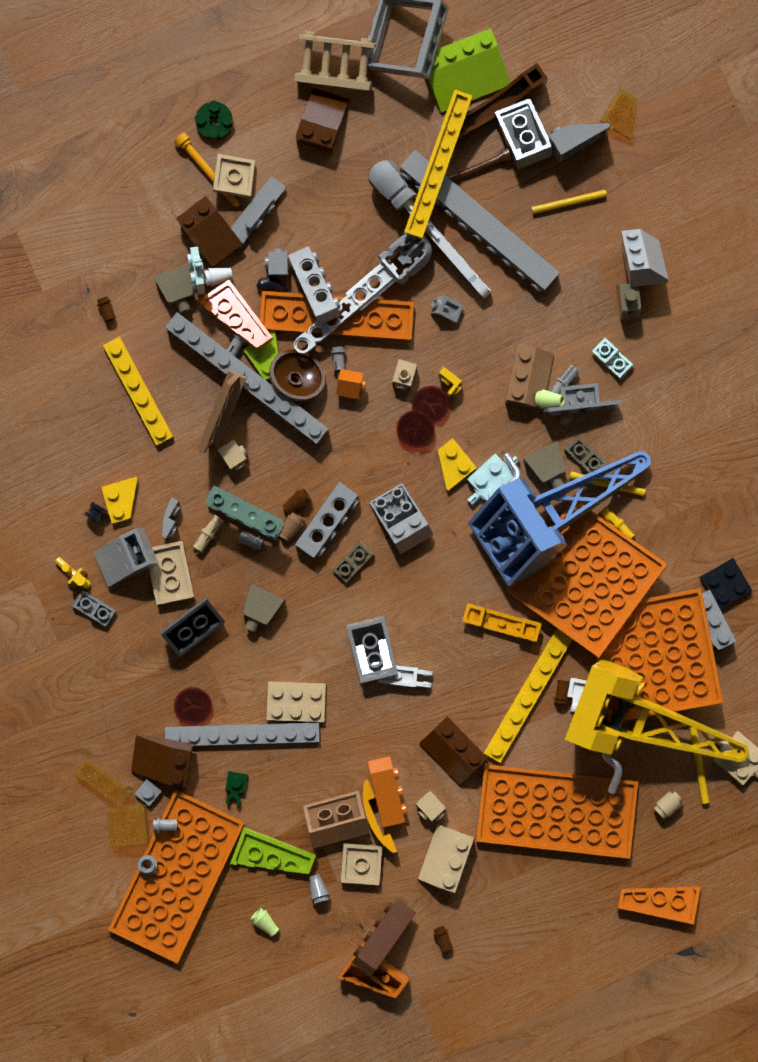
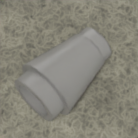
[309,874,330,904]

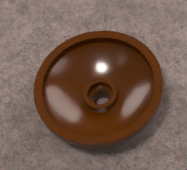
[269,349,325,401]

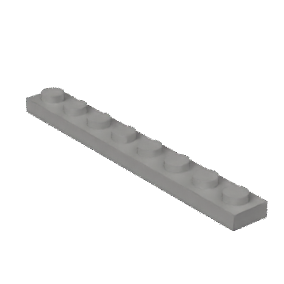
[165,723,320,746]

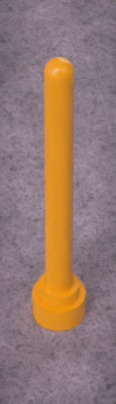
[174,132,240,207]

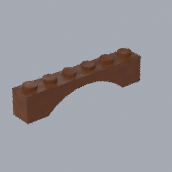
[456,63,548,145]

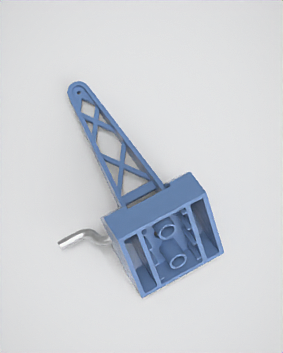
[468,451,651,587]

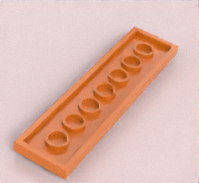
[260,291,414,341]

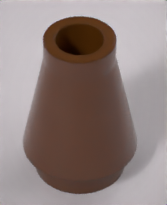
[282,488,312,514]

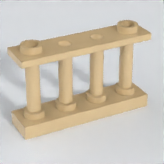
[294,31,377,90]

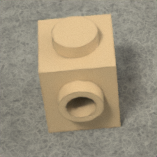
[392,359,417,390]
[218,440,248,471]
[416,791,446,821]

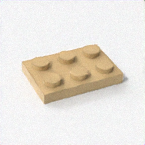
[149,541,195,605]
[267,682,326,722]

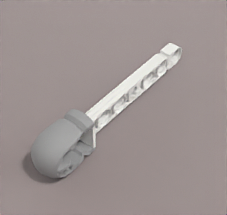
[368,160,492,299]
[294,234,432,355]

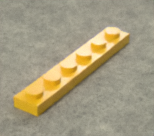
[103,337,174,446]

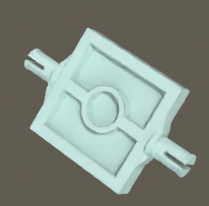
[187,247,205,295]
[467,453,520,505]

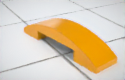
[462,603,542,642]
[363,779,397,853]

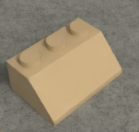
[418,824,474,893]

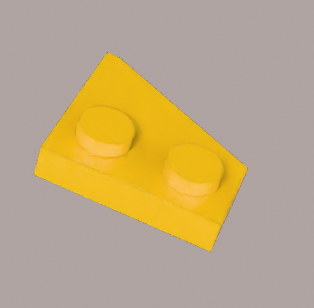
[438,438,477,491]
[101,477,138,524]

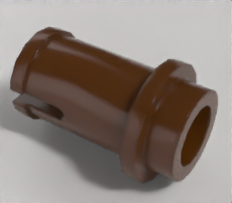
[97,296,116,322]
[553,680,570,705]
[433,926,453,952]

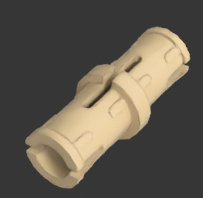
[193,515,224,553]

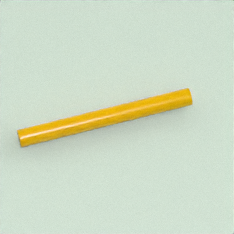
[531,190,607,214]
[569,471,646,497]
[689,727,710,804]

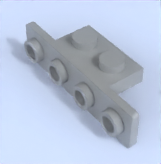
[231,177,286,244]
[543,383,621,415]

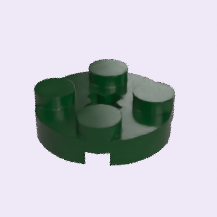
[195,100,233,140]

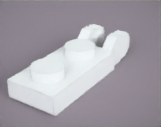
[377,665,433,688]

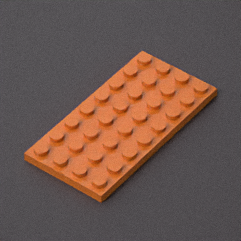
[476,764,638,859]
[108,789,245,964]

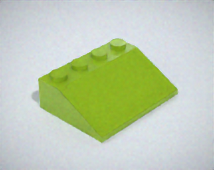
[427,28,511,113]

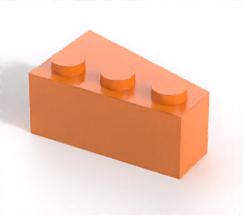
[368,756,407,827]
[337,943,409,998]

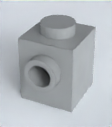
[265,249,288,278]

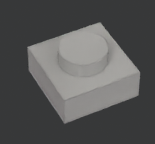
[135,779,162,806]

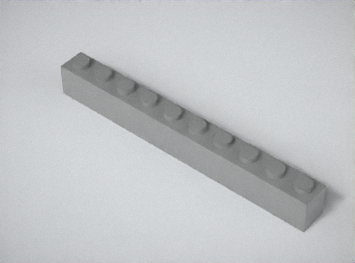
[400,150,560,293]
[165,312,329,446]

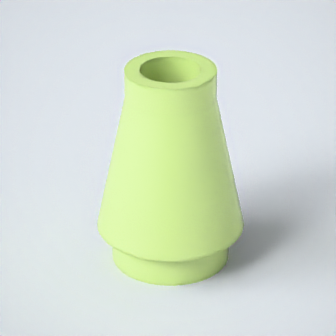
[535,389,565,409]
[251,908,279,937]

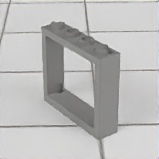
[367,0,449,79]

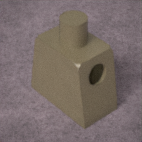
[154,264,195,313]
[616,283,641,320]
[523,441,566,489]
[242,584,285,632]

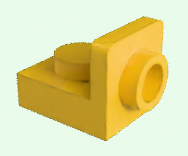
[439,367,462,398]

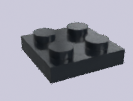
[700,558,753,609]

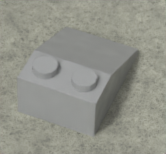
[495,98,552,170]
[549,123,610,163]
[347,616,398,683]

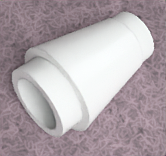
[203,268,233,287]

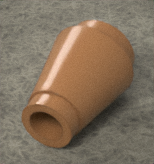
[280,512,305,541]

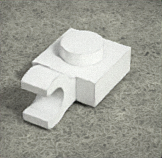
[567,678,587,713]

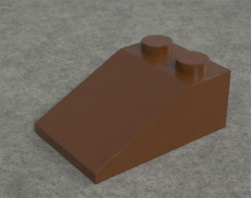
[296,88,350,153]
[176,196,243,268]
[131,734,194,787]

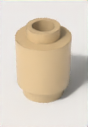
[654,791,683,819]

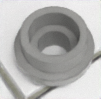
[138,855,157,875]

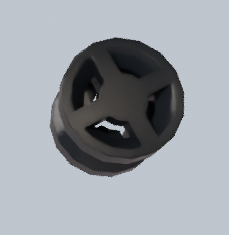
[84,502,108,524]

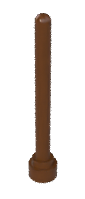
[448,147,513,182]

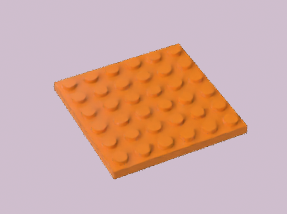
[506,501,668,659]
[596,588,724,722]

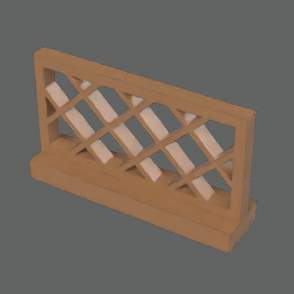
[198,370,247,454]

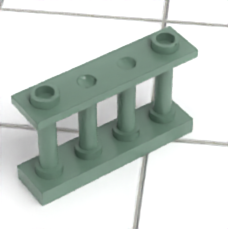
[205,486,285,541]

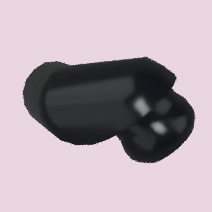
[256,277,286,292]

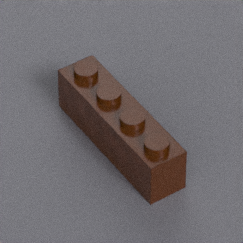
[351,899,416,977]

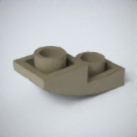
[564,436,607,473]
[333,540,374,583]

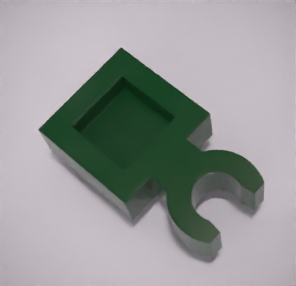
[225,771,248,806]

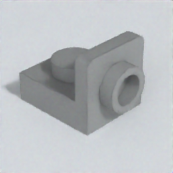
[430,296,464,323]

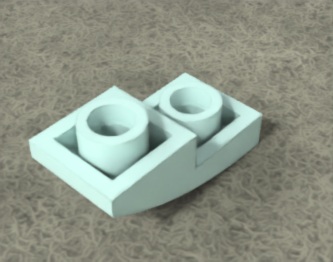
[592,338,634,380]

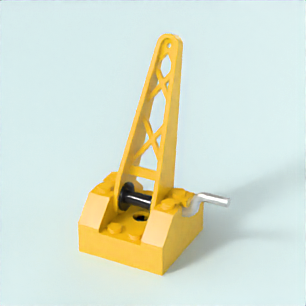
[565,659,749,794]

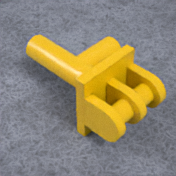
[55,557,91,589]

